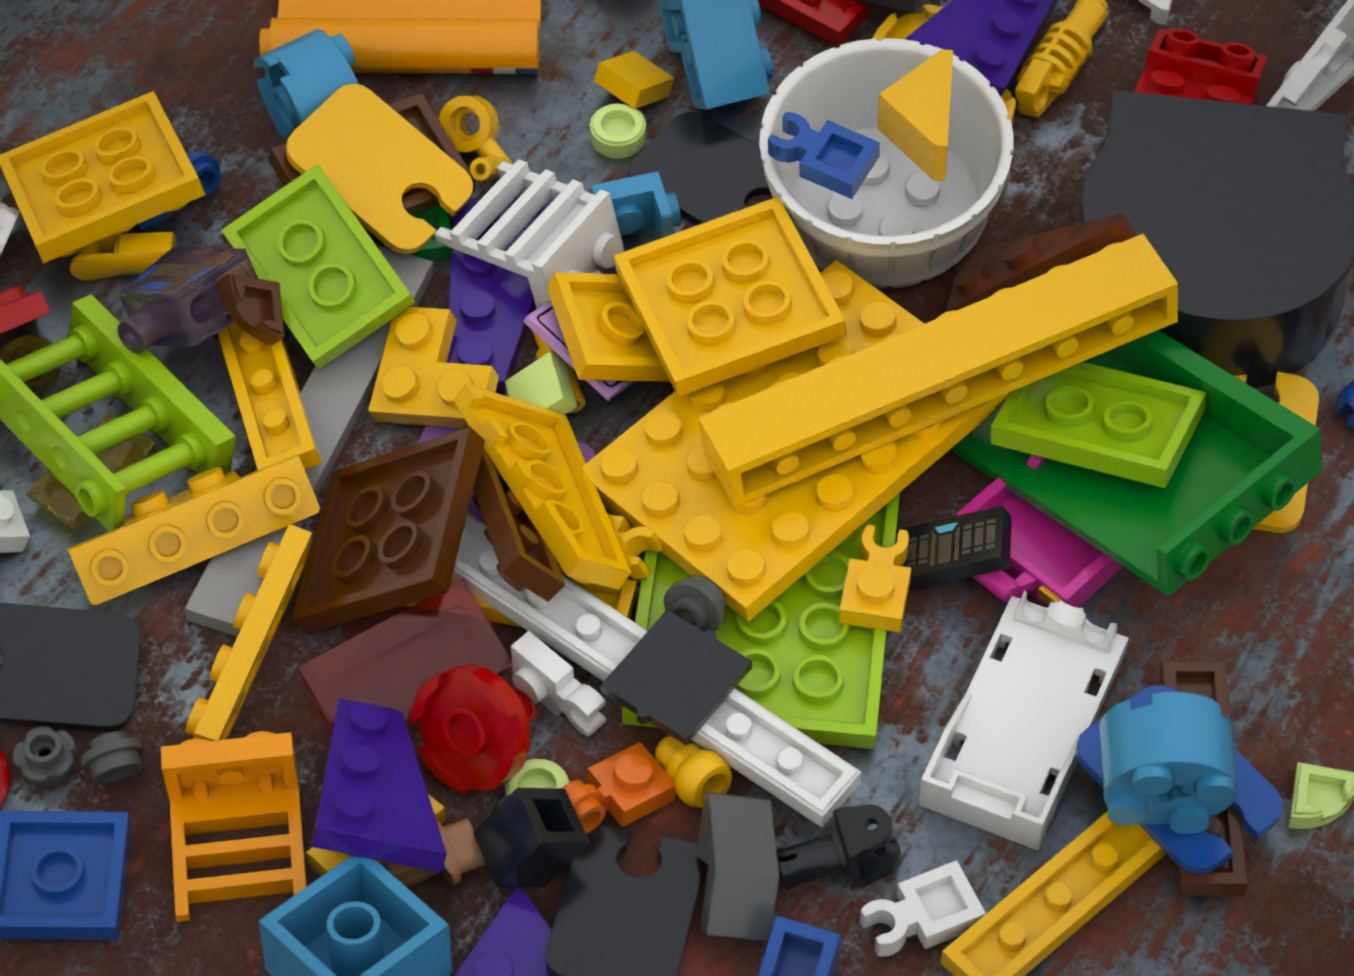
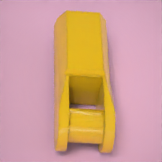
[70,232,178,281]

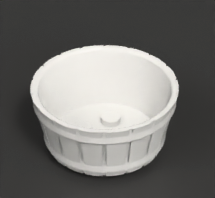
[759,38,1014,289]

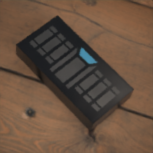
[895,506,1012,590]

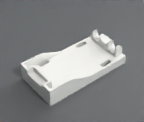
[918,590,1129,851]

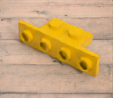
[68,454,320,605]

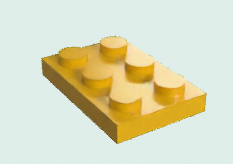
[546,272,670,382]

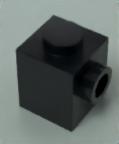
[473,787,590,887]

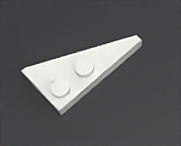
[1266,0,1354,111]

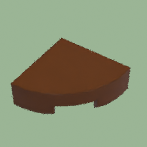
[218,273,284,345]

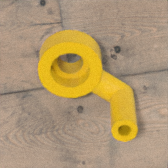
[438,96,513,181]

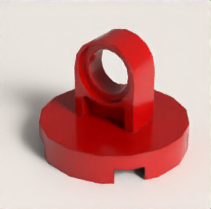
[411,664,536,793]

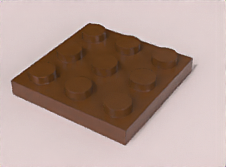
[290,427,485,634]

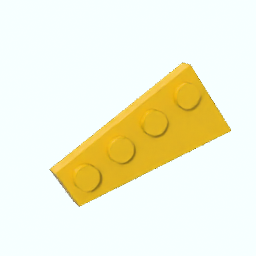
[453,384,632,590]

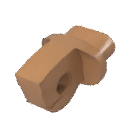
[383,819,485,887]

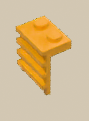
[161,731,308,922]

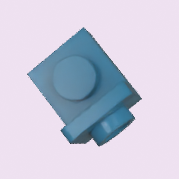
[591,172,681,240]

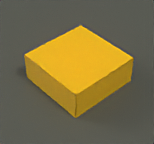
[594,50,675,109]

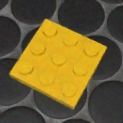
[0,91,205,264]
[614,197,847,397]

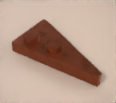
[946,213,1136,312]

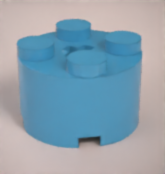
[254,29,367,139]
[1099,692,1238,835]

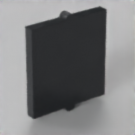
[601,609,752,745]

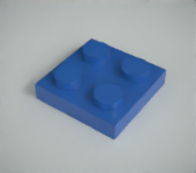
[0,811,132,940]

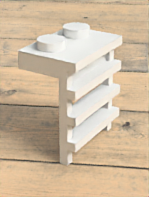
[434,159,625,309]

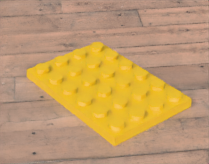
[582,260,1009,622]

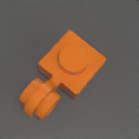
[561,742,676,834]

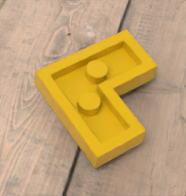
[368,307,499,428]

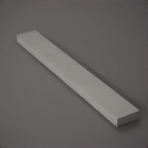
[184,246,434,636]

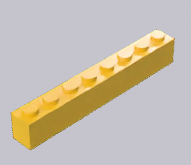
[698,234,1178,507]

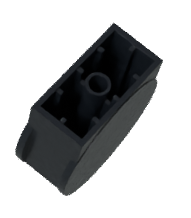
[1081,90,1354,389]

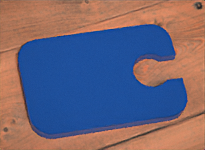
[1076,685,1283,874]

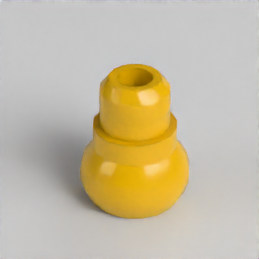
[655,735,732,808]

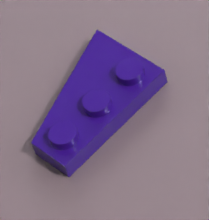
[311,698,447,872]

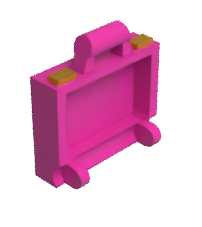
[955,455,1123,608]

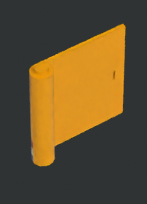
[259,0,542,74]

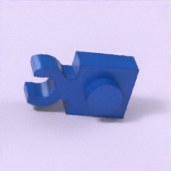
[768,112,880,199]

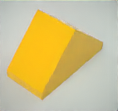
[878,50,953,181]

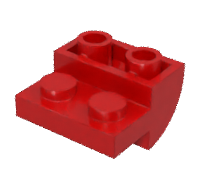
[1133,28,1268,105]

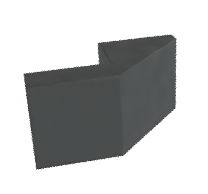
[696,791,779,941]

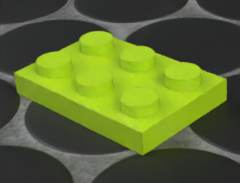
[221,164,416,370]
[991,362,1206,488]

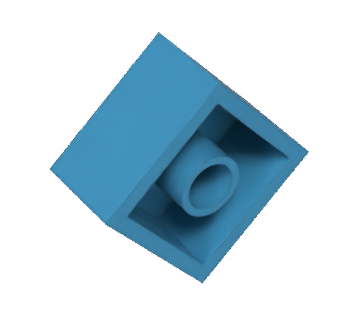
[258,855,453,976]

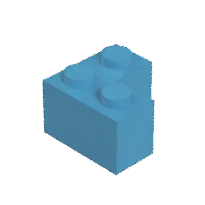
[657,0,773,110]

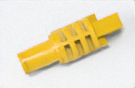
[1015,0,1109,118]

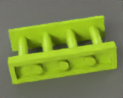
[0,294,236,531]

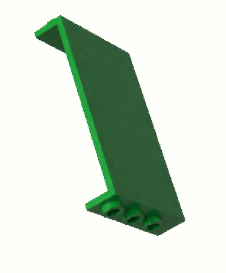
[950,330,1321,597]

